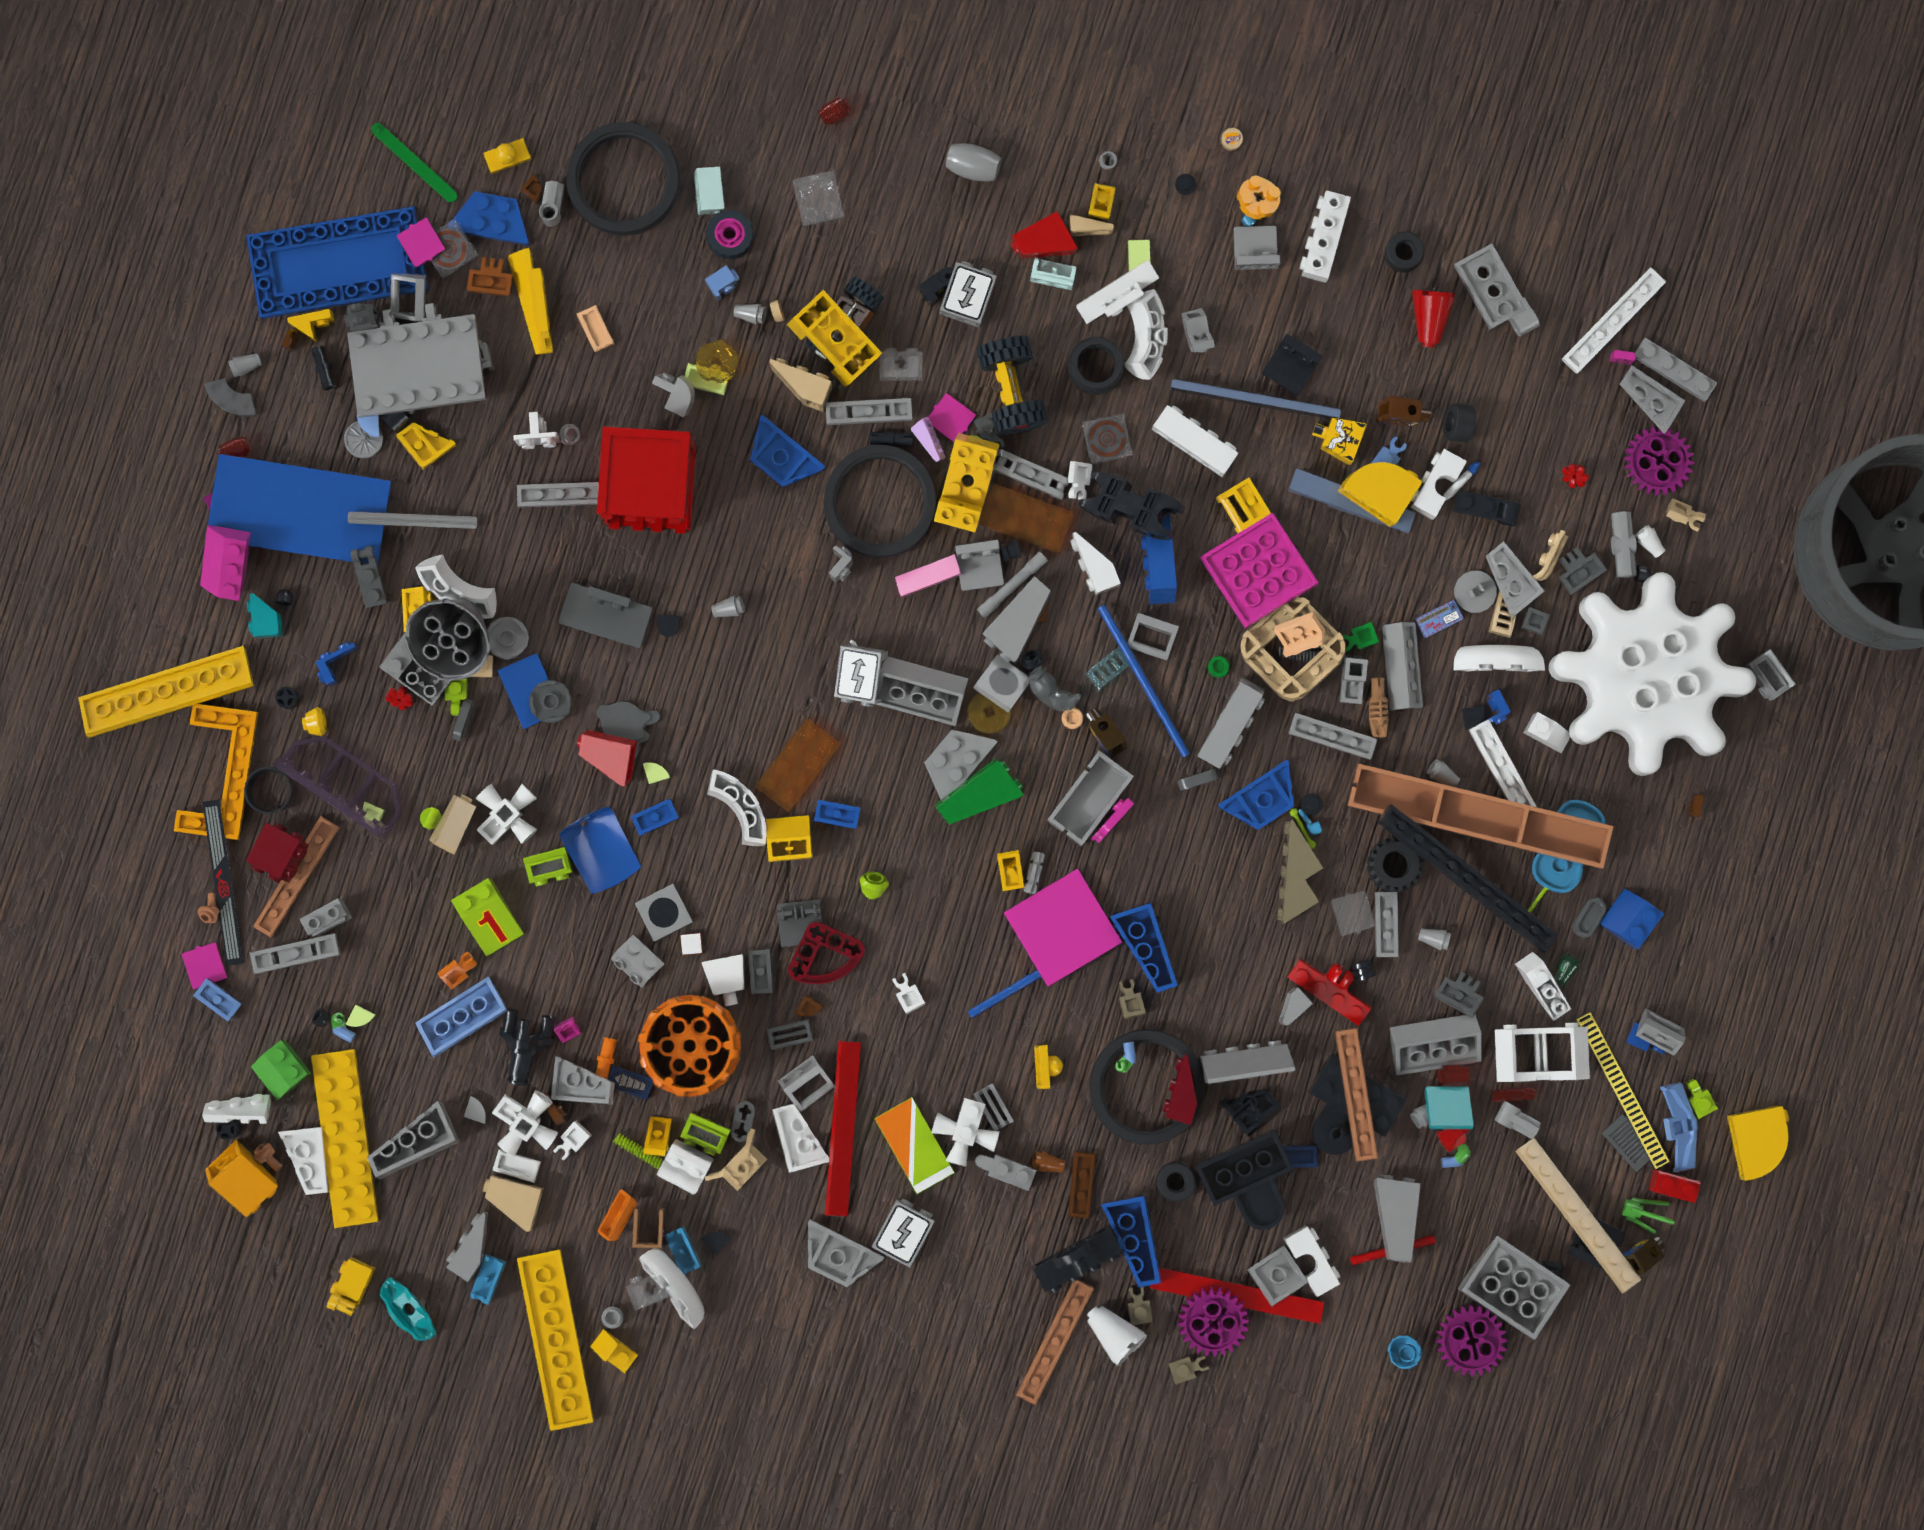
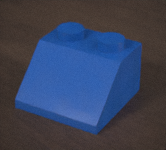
[1599,889,1664,949]

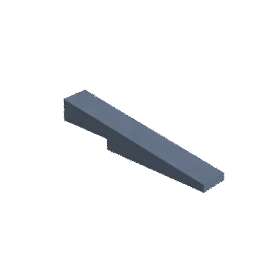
[1288,468,1416,533]

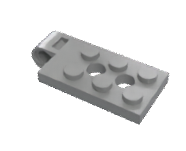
[1454,244,1540,337]

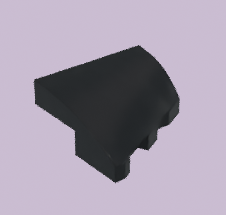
[1220,1089,1281,1137]

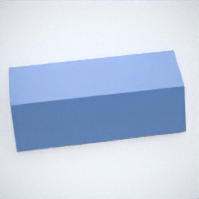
[415,977,508,1057]

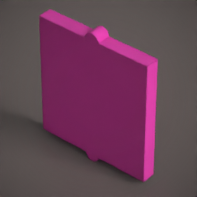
[397,217,446,268]
[928,393,976,442]
[181,942,228,990]

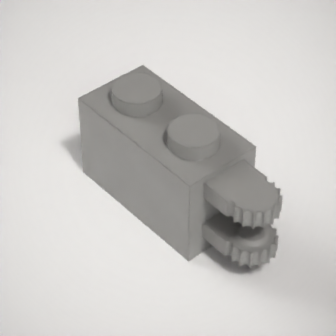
[975,1154,1036,1191]

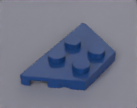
[447,192,529,246]
[750,415,826,488]
[1218,760,1294,830]

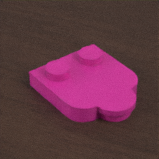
[1091,798,1134,843]

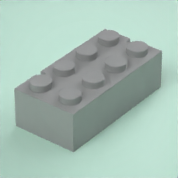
[1047,751,1134,846]

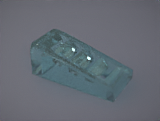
[1085,647,1129,691]

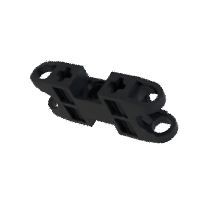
[1078,472,1185,541]

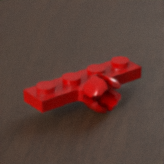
[1287,958,1371,1026]

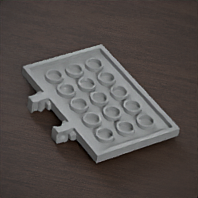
[347,303,486,418]

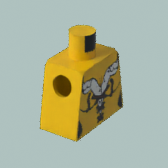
[1312,418,1367,465]

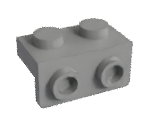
[829,545,853,583]
[611,935,664,988]

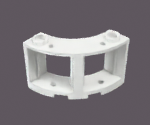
[1495,1023,1590,1082]

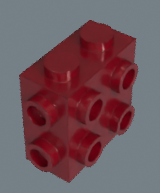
[246,822,309,883]

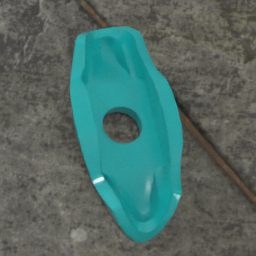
[380,1277,437,1341]

